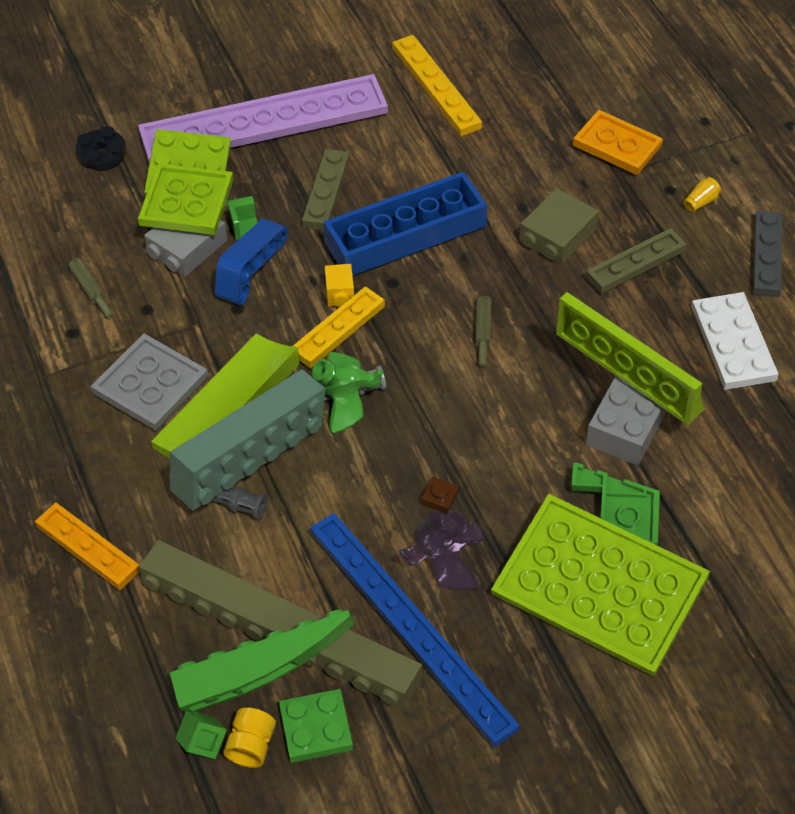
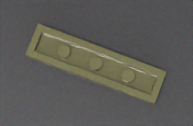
[302,149,350,230]
[586,228,687,294]

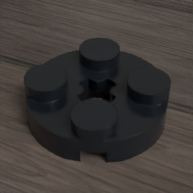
[76,126,127,171]

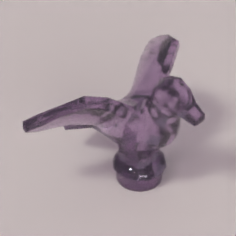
[399,510,485,590]

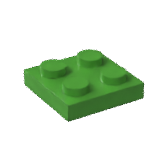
[279,689,353,763]

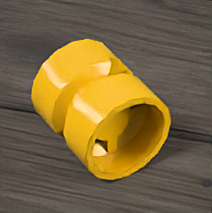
[223,708,276,768]

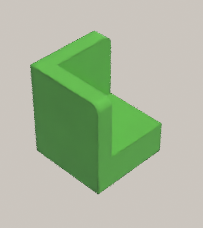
[227,196,258,240]
[176,709,227,759]

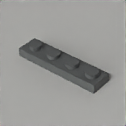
[753,210,782,297]

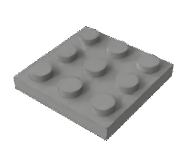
[90,334,208,431]

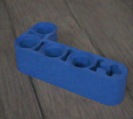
[215,218,288,306]

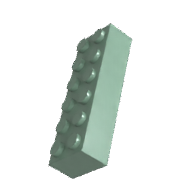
[170,369,325,511]

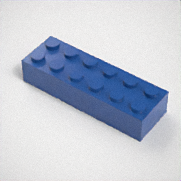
[323,171,487,276]

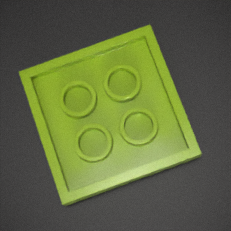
[144,129,231,197]
[138,163,234,235]

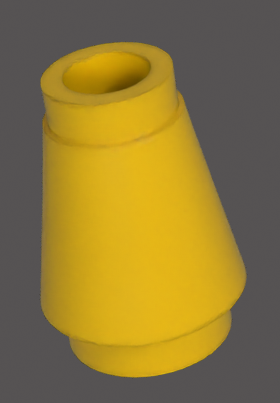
[683,177,721,213]

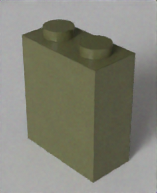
[519,188,599,265]

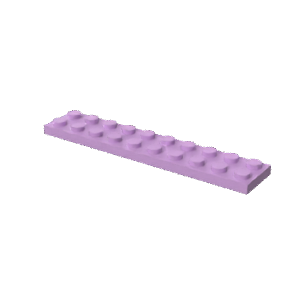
[138,74,388,165]

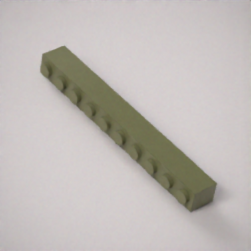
[139,540,422,709]

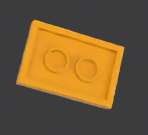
[573,110,663,175]

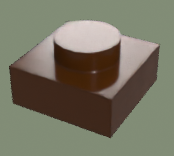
[421,477,459,514]

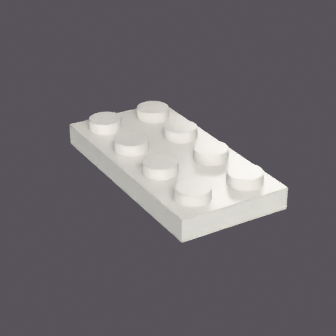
[691,292,779,390]

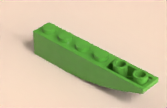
[170,610,355,713]

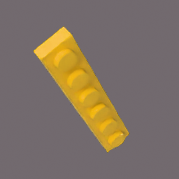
[392,35,482,137]

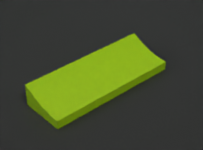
[556,292,706,425]
[151,334,300,458]

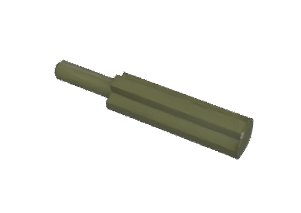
[68,258,113,318]
[476,296,492,367]

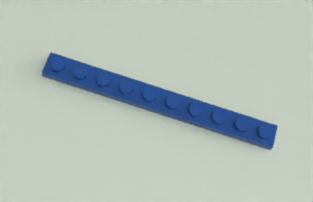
[310,513,520,748]

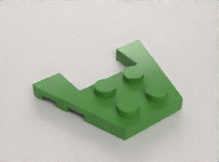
[572,463,660,546]

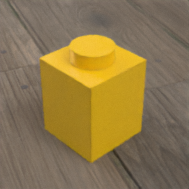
[325,264,354,307]

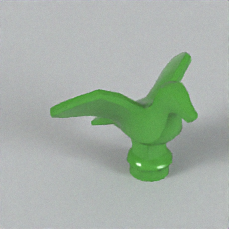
[312,352,383,434]

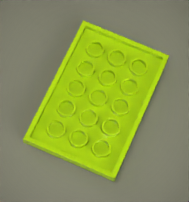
[491,494,710,677]

